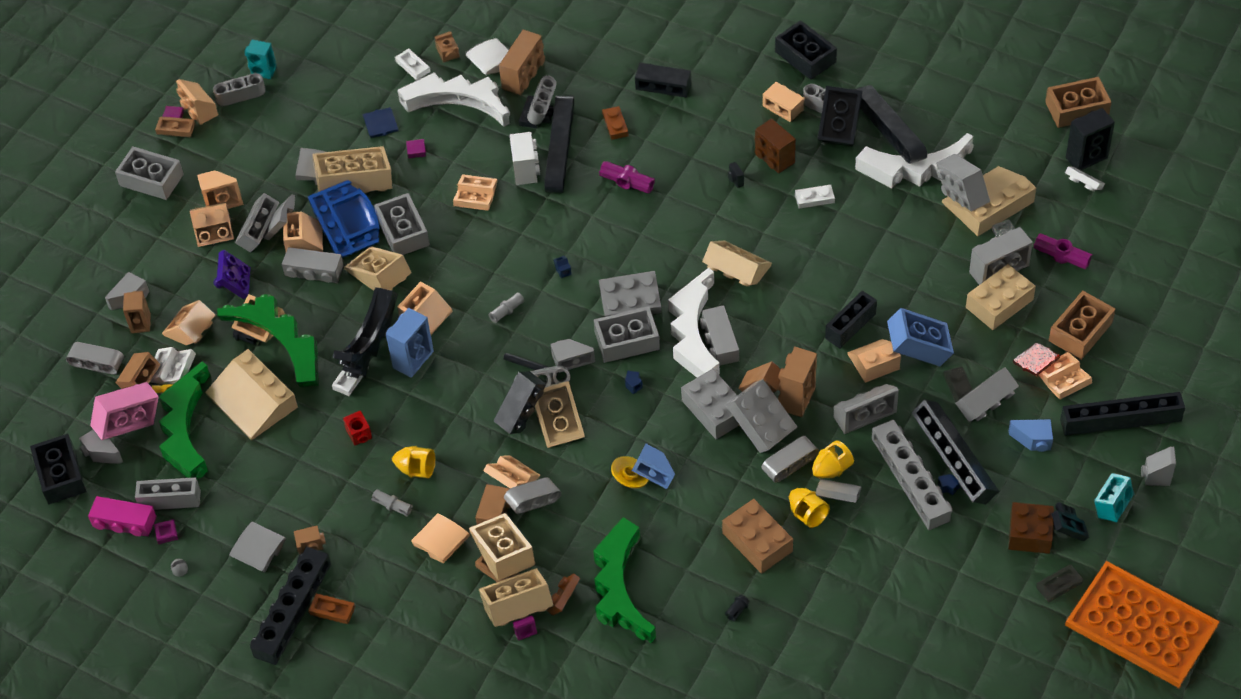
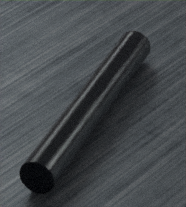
[503,353,559,377]

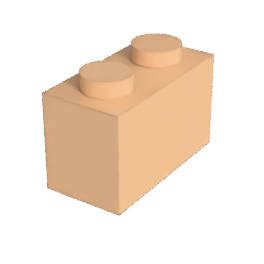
[763,82,804,122]

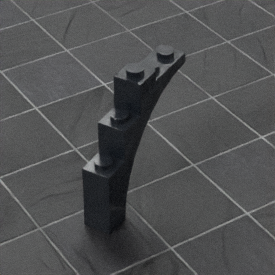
[333,287,398,379]

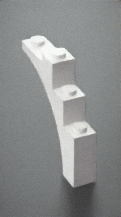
[398,73,510,127]
[855,133,974,188]

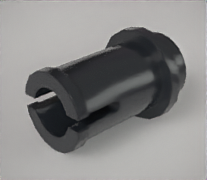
[233,329,258,345]
[724,594,750,622]

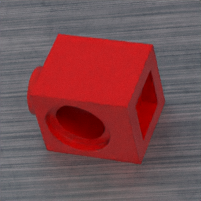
[343,410,372,446]

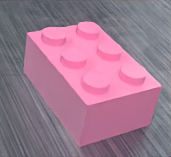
[90,382,159,440]

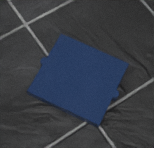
[363,107,398,138]

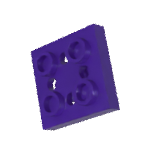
[213,250,251,299]

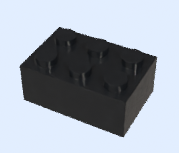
[775,20,837,80]
[818,86,862,147]
[1065,108,1115,170]
[30,434,87,505]

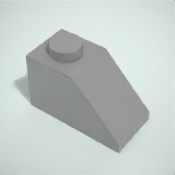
[105,272,149,310]
[551,339,595,373]
[79,429,123,464]
[1141,447,1176,486]

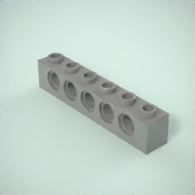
[872,420,952,530]

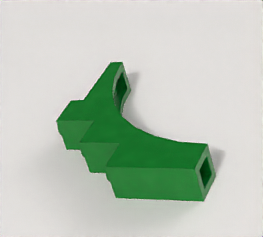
[217,294,319,387]
[593,517,656,643]

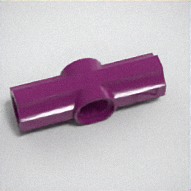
[599,161,655,193]
[1033,233,1093,269]

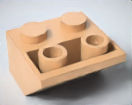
[176,79,218,125]
[190,202,234,247]
[283,211,323,252]
[397,282,453,335]

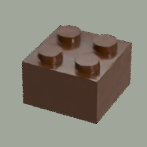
[755,118,796,173]
[1008,502,1054,554]

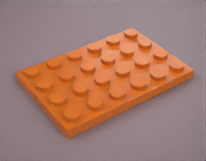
[1065,561,1220,688]

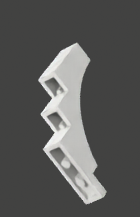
[668,268,720,377]

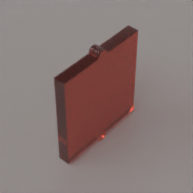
[1013,342,1060,376]

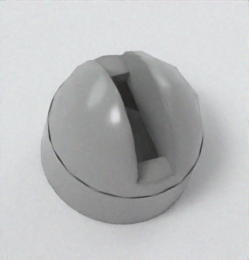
[171,558,188,577]

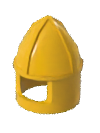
[812,441,854,479]
[392,446,435,479]
[789,488,830,528]

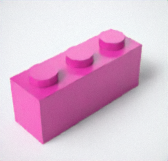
[88,496,157,537]

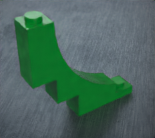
[159,361,211,480]

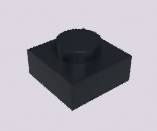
[728,162,744,188]

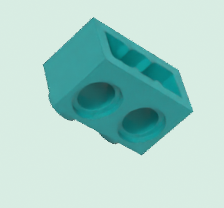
[245,40,277,79]
[1094,473,1134,522]

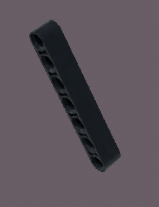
[853,85,927,164]
[545,95,574,193]

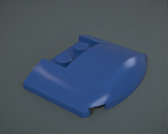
[308,180,379,258]

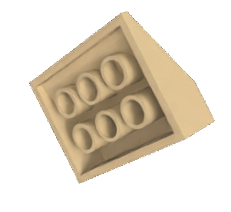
[312,146,392,193]
[942,166,1036,236]
[205,349,298,441]

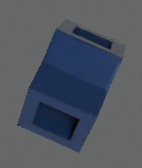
[553,256,572,278]
[625,371,643,394]
[938,474,960,496]

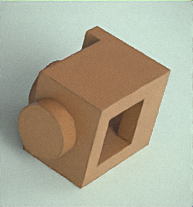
[435,32,459,62]
[294,526,326,555]

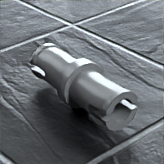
[489,292,524,323]
[371,489,413,517]

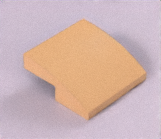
[453,174,497,211]
[1036,352,1092,399]
[484,455,540,489]
[411,513,470,563]

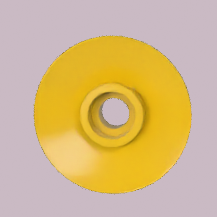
[611,456,648,488]

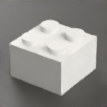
[509,132,540,185]

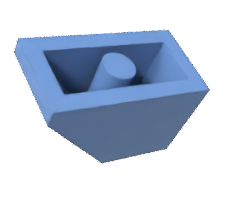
[1009,419,1053,452]
[632,444,675,489]

